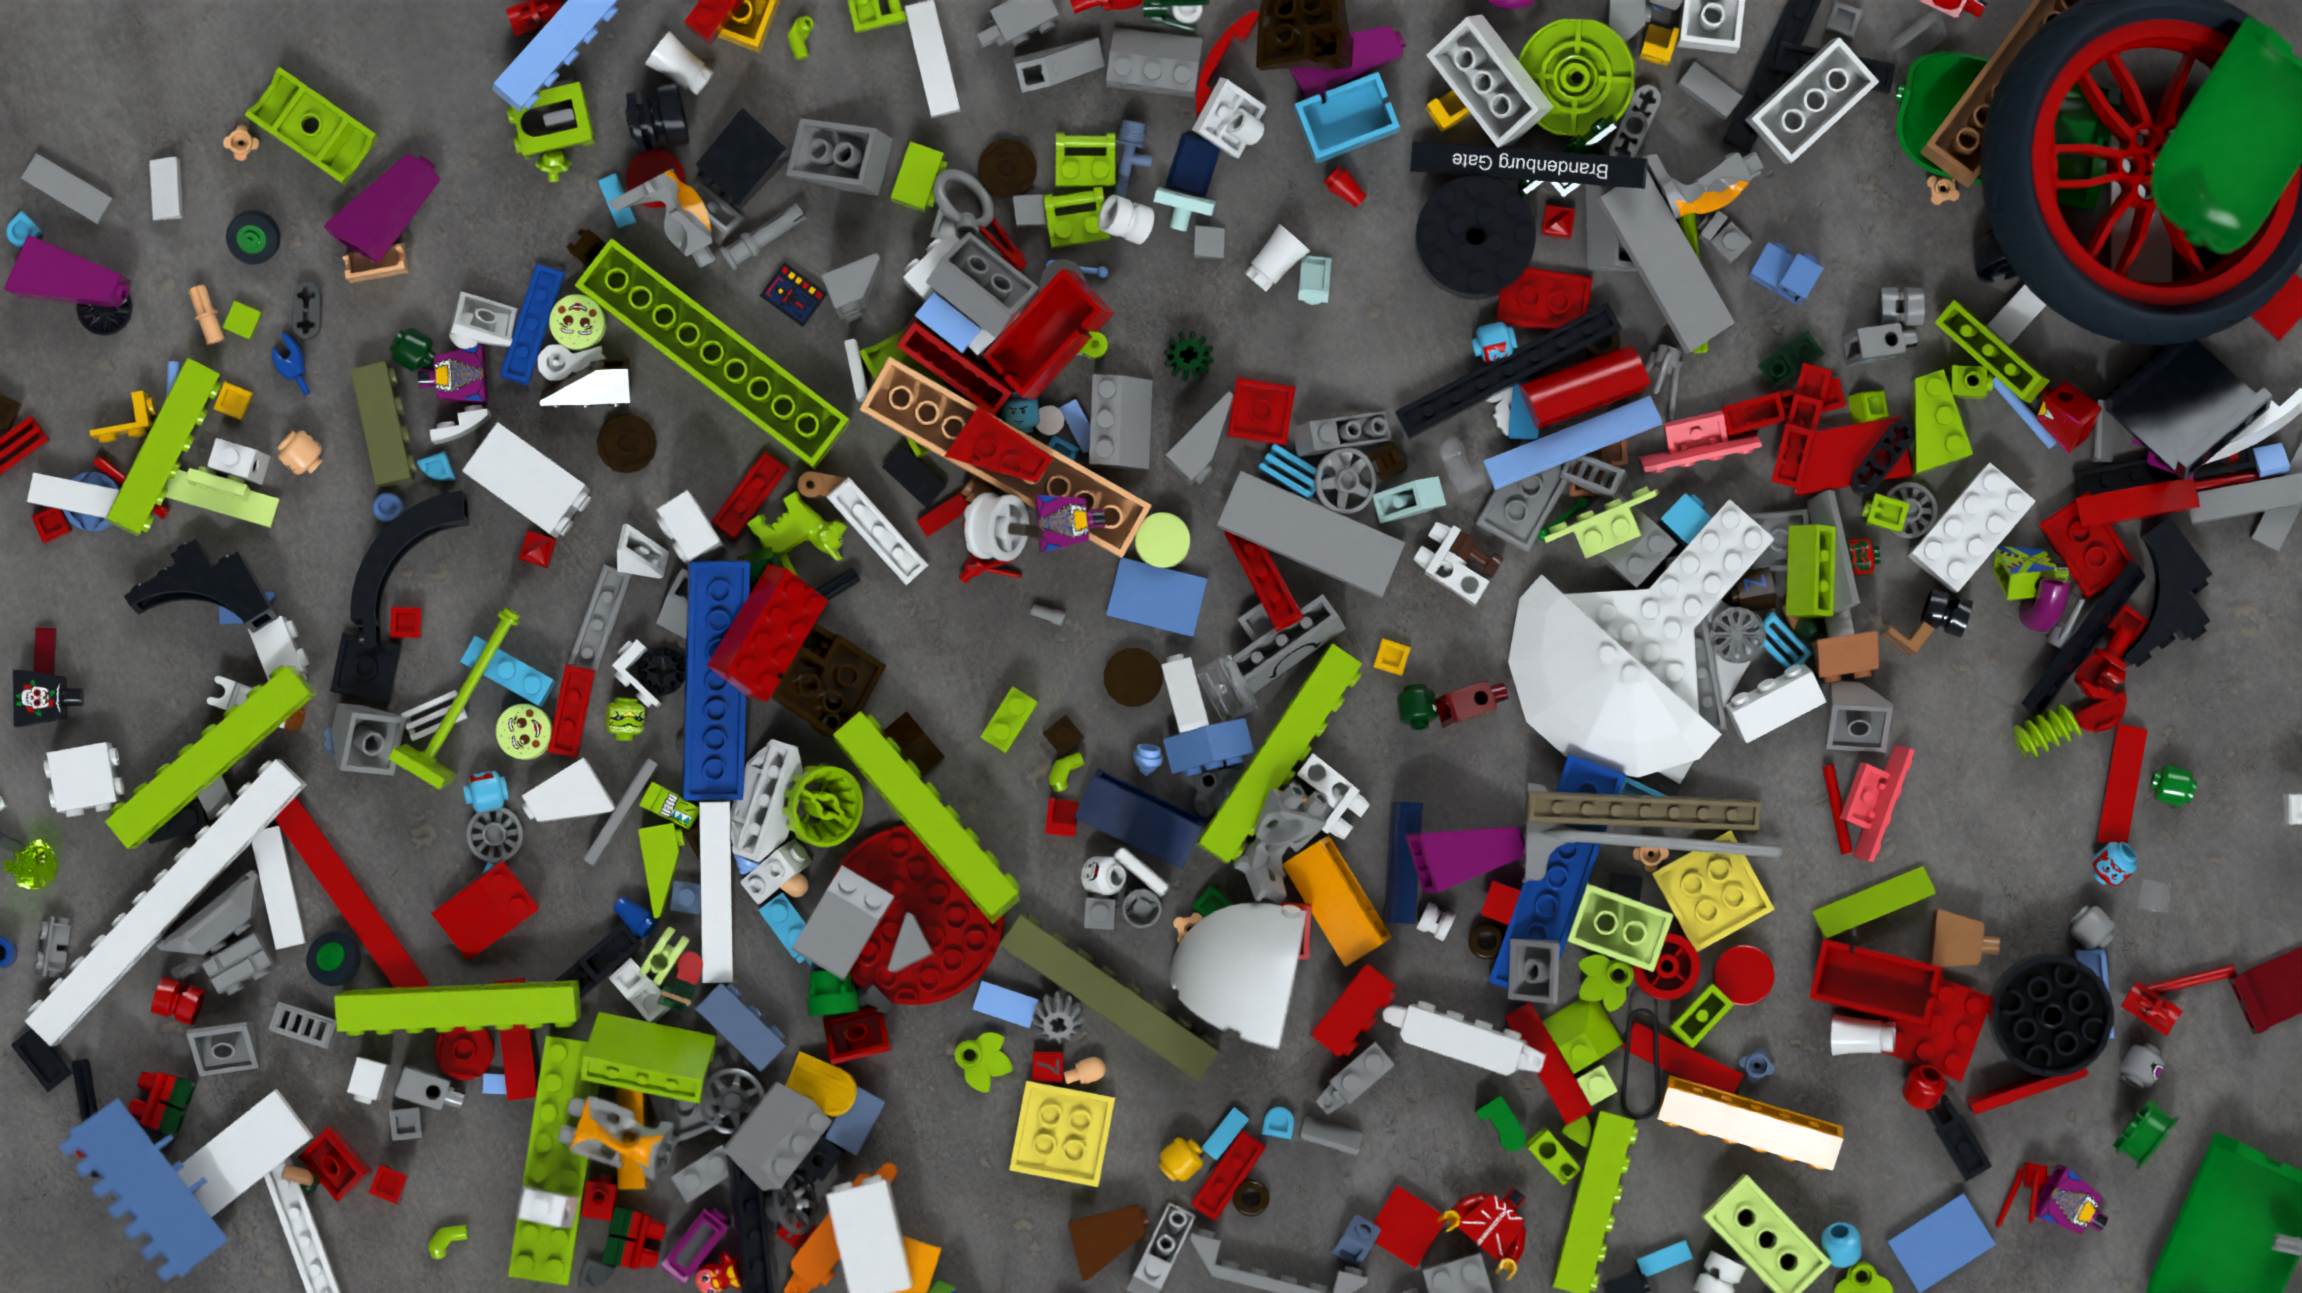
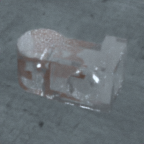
[1439,438,1486,496]

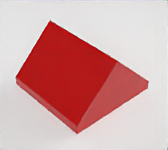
[823,1006,892,1065]
[299,1126,374,1202]

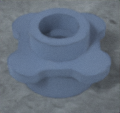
[1739,1048,1775,1083]

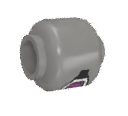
[2119,1043,2165,1090]

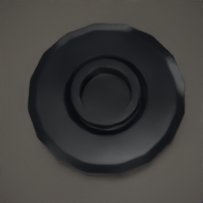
[76,294,133,336]

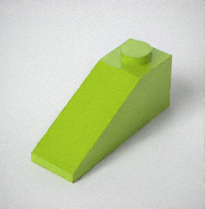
[638,823,685,919]

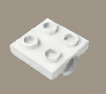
[1192,77,1267,159]

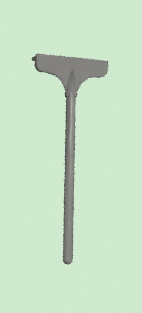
[1522,783,1783,883]

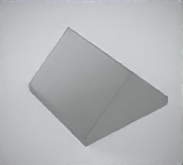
[887,913,934,973]
[1508,939,1560,1004]
[187,1022,259,1077]

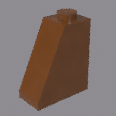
[1068,1204,1150,1281]

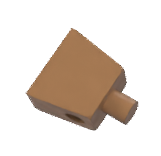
[1928,910,2000,967]

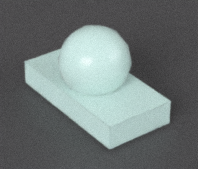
[1298,255,1332,305]

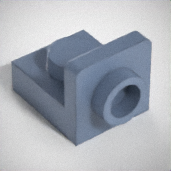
[1332,1214,1381,1268]

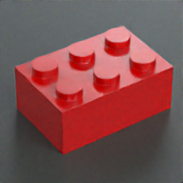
[1309,963,1396,1058]

